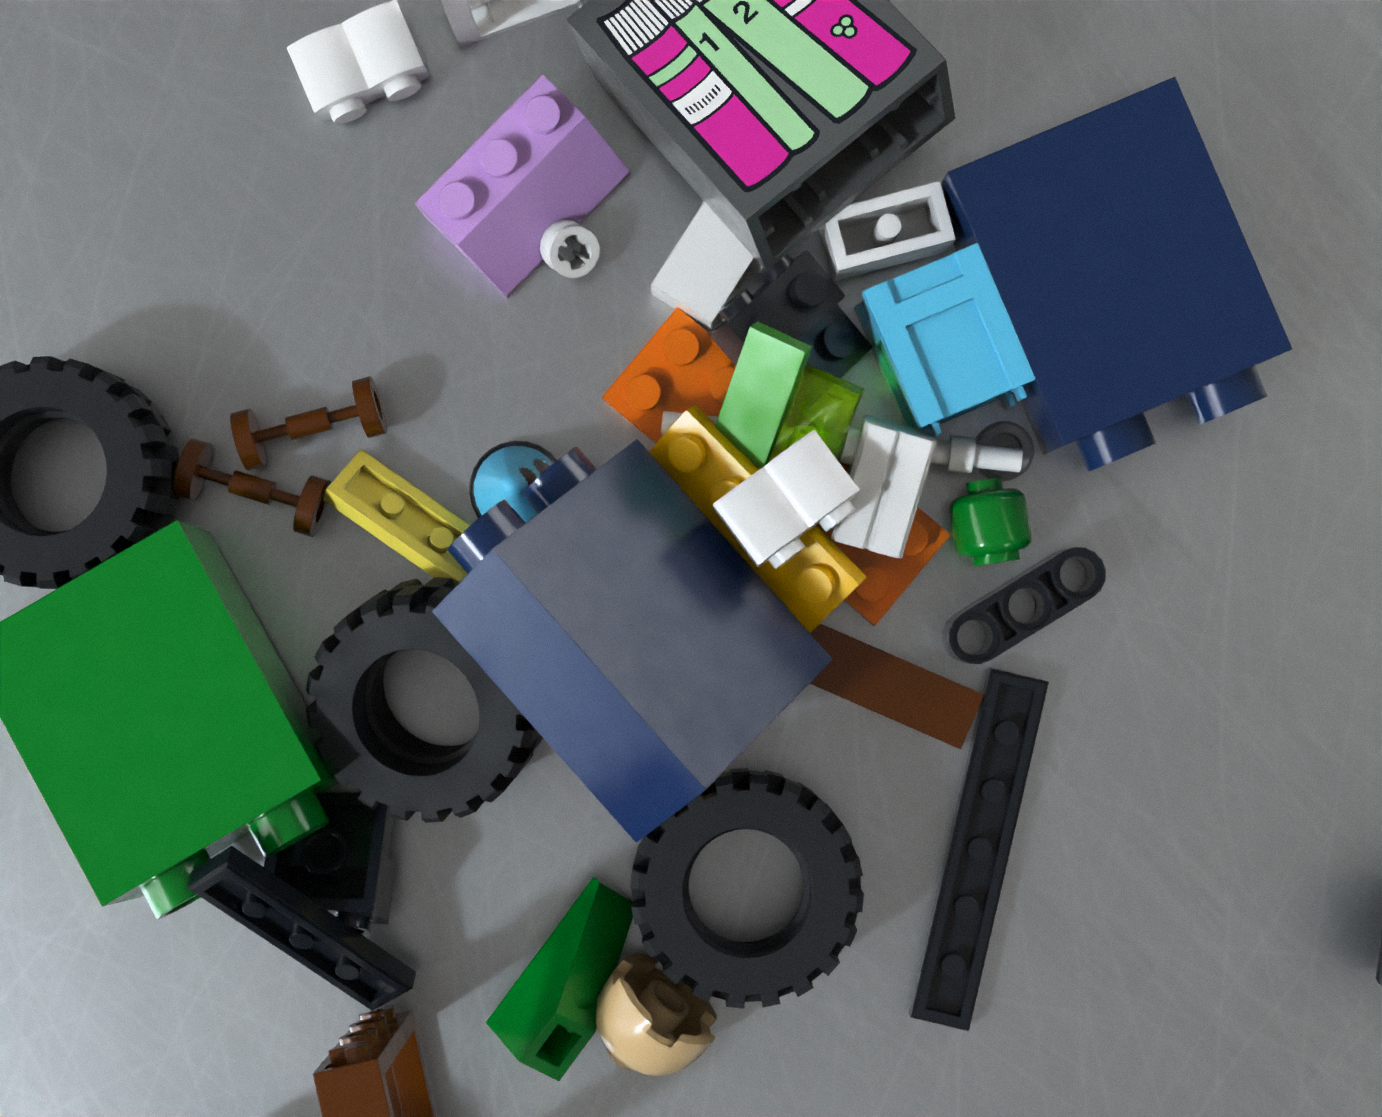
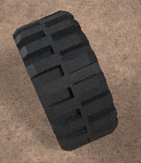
[0,356,179,589]
[305,577,543,823]
[630,768,864,1009]

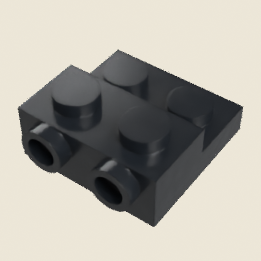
[709,250,873,424]
[264,793,396,935]

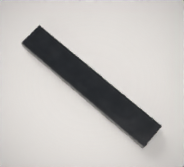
[909,668,1049,1031]

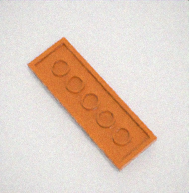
[601,307,951,626]

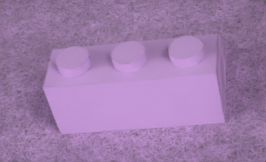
[415,74,631,298]

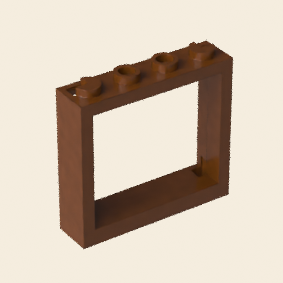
[313,1005,437,1117]

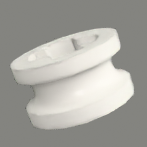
[540,220,600,278]

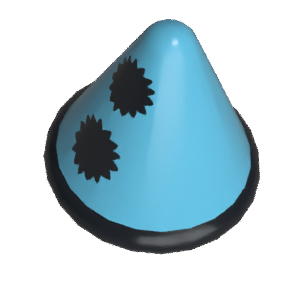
[469,441,557,523]

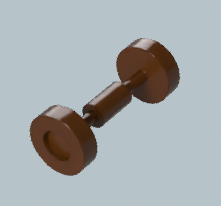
[230,376,387,471]
[173,438,331,537]

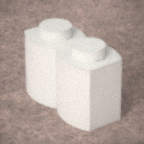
[287,0,430,125]
[713,430,860,569]

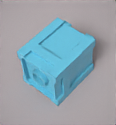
[854,243,1036,437]

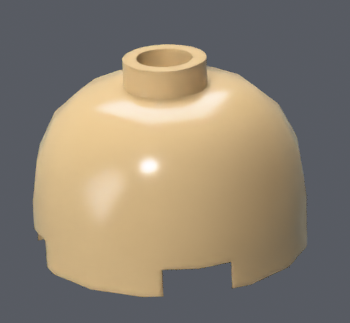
[596,953,717,1077]

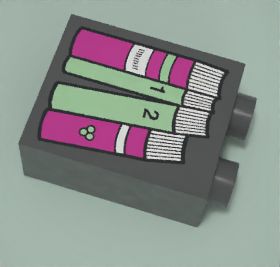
[566,0,955,271]

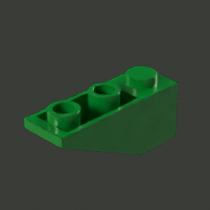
[486,877,633,1081]

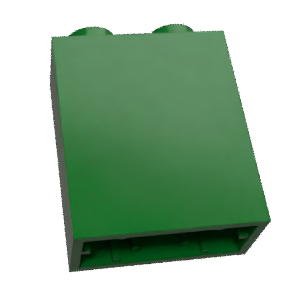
[0,520,338,920]

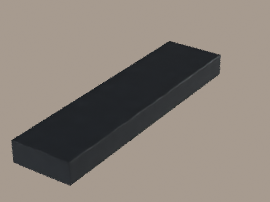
[187,846,416,1011]

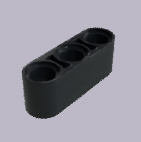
[942,547,1106,664]

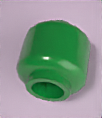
[949,477,1032,567]

